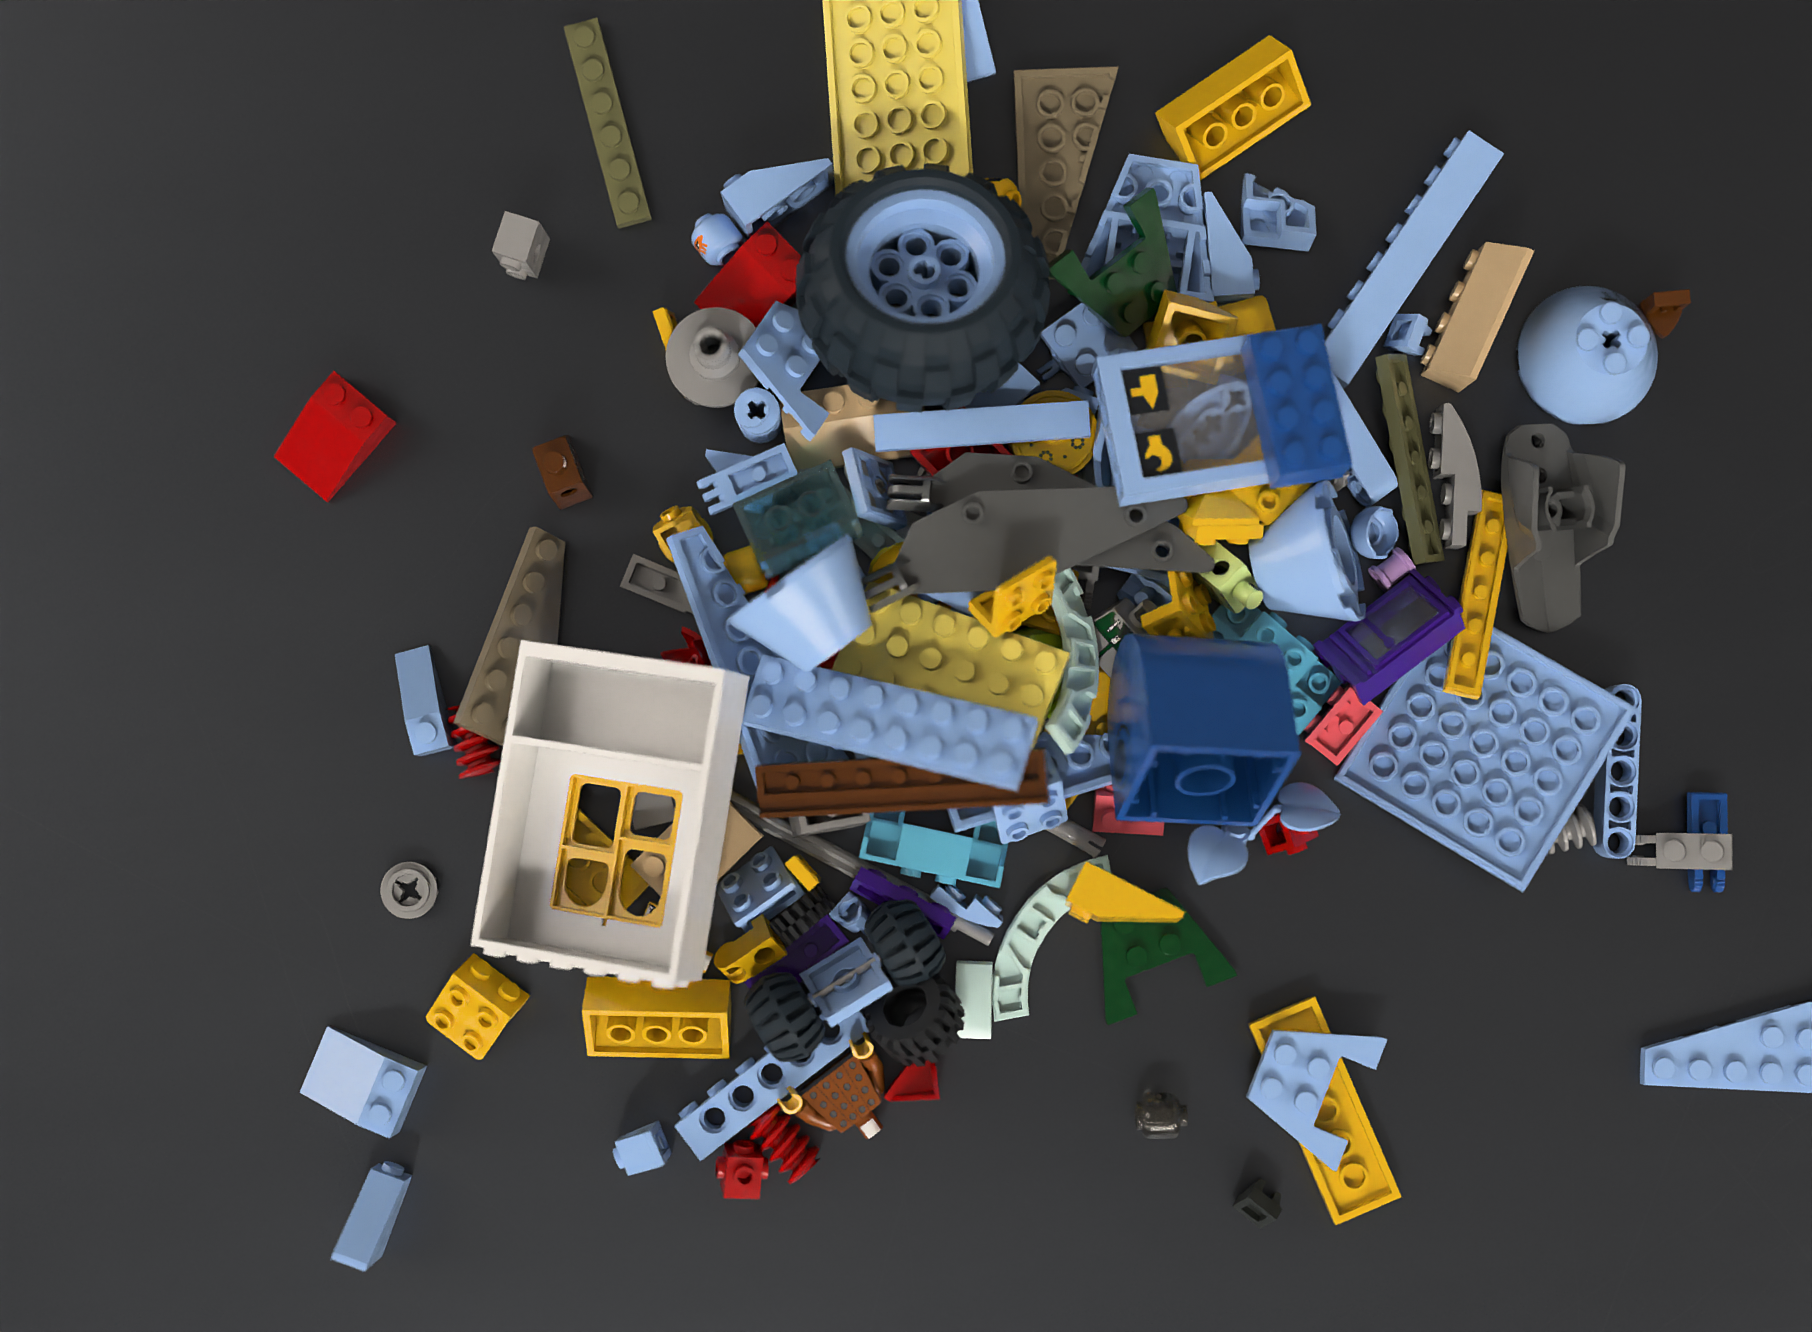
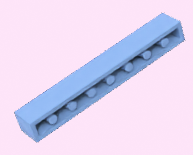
[1325,130,1504,389]

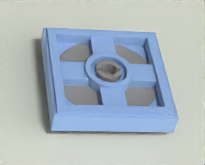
[842,447,907,530]

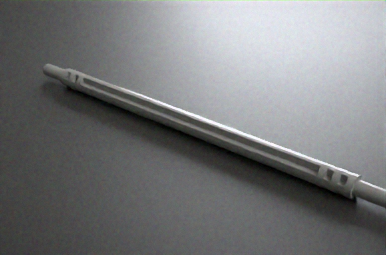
[730,790,995,946]

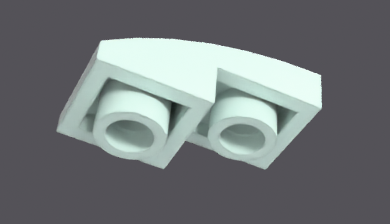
[955,960,993,1039]

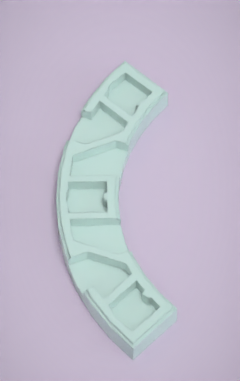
[1045,568,1099,755]
[992,855,1111,1022]

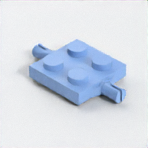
[1036,303,1138,388]

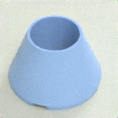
[1249,480,1366,622]
[728,533,872,672]

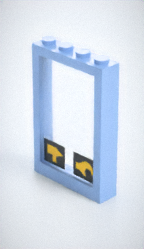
[1092,326,1305,507]

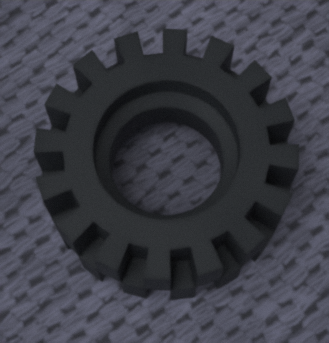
[769,884,836,947]

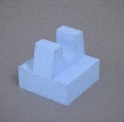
[1384,314,1432,356]

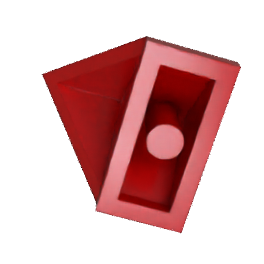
[884,1060,940,1102]

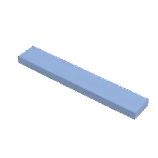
[873,400,1091,452]

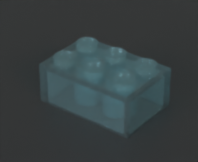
[732,459,865,580]

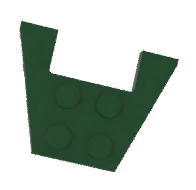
[1049,188,1177,338]
[1100,887,1237,1025]

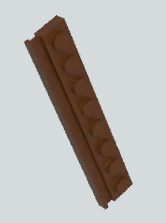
[755,748,1050,818]

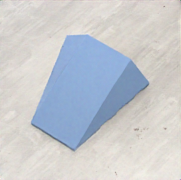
[1081,154,1214,303]

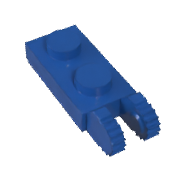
[1687,792,1728,892]

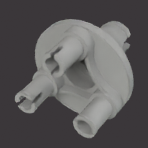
[666,307,760,408]

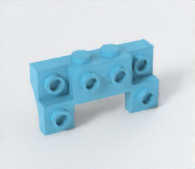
[1211,604,1341,735]
[859,811,1008,888]

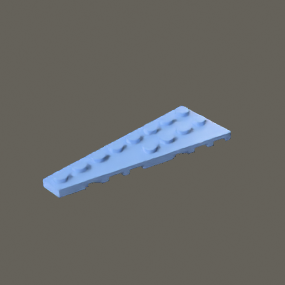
[666,526,848,789]

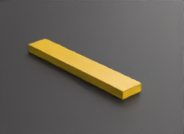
[1442,489,1508,700]

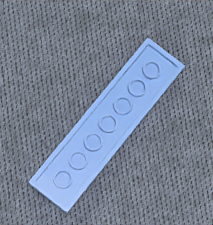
[742,654,1039,791]

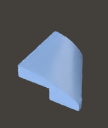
[1240,173,1316,251]

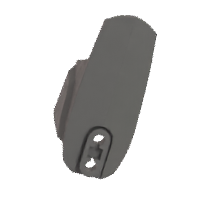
[1501,423,1625,633]

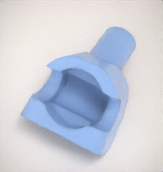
[829,891,871,935]

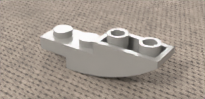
[1428,403,1482,550]

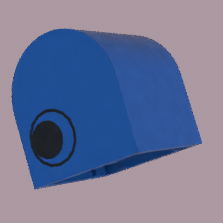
[1107,634,1300,827]

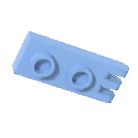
[696,443,799,515]

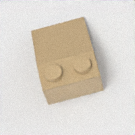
[630,802,764,896]

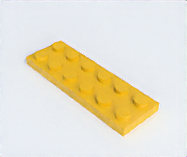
[1248,996,1402,1225]

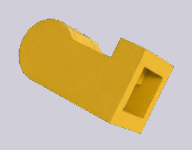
[714,914,788,984]

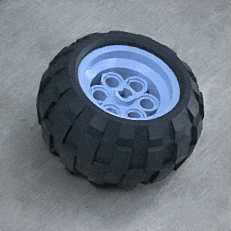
[796,163,1051,413]

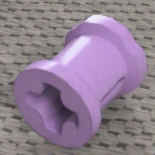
[1368,547,1416,592]

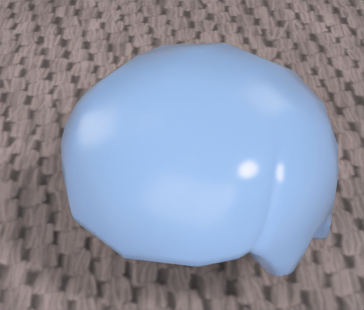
[1350,506,1399,559]

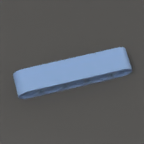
[1332,371,1398,507]
[1593,684,1642,859]

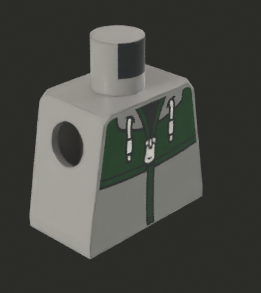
[1092,598,1157,678]

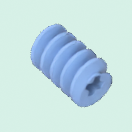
[734,388,783,443]

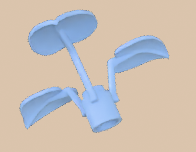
[1188,782,1341,885]

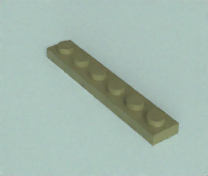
[564,18,652,229]
[1375,354,1445,565]

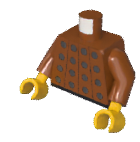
[777,1032,886,1140]

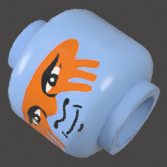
[691,213,743,267]

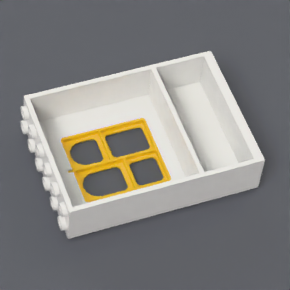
[471,640,750,989]

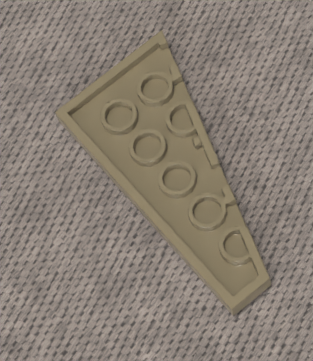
[1013,66,1119,279]
[453,527,565,746]

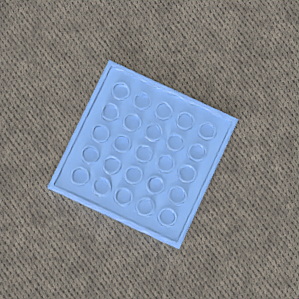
[1334,613,1637,893]

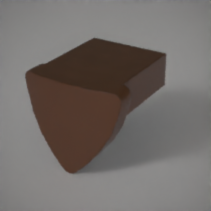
[1639,289,1691,338]

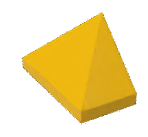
[1178,490,1260,526]

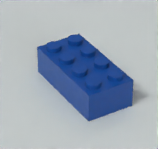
[1241,324,1353,489]

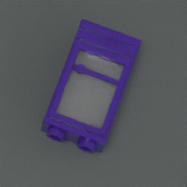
[1313,569,1465,706]

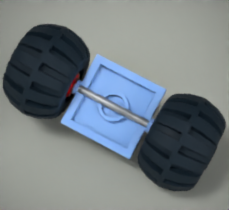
[743,899,946,1062]

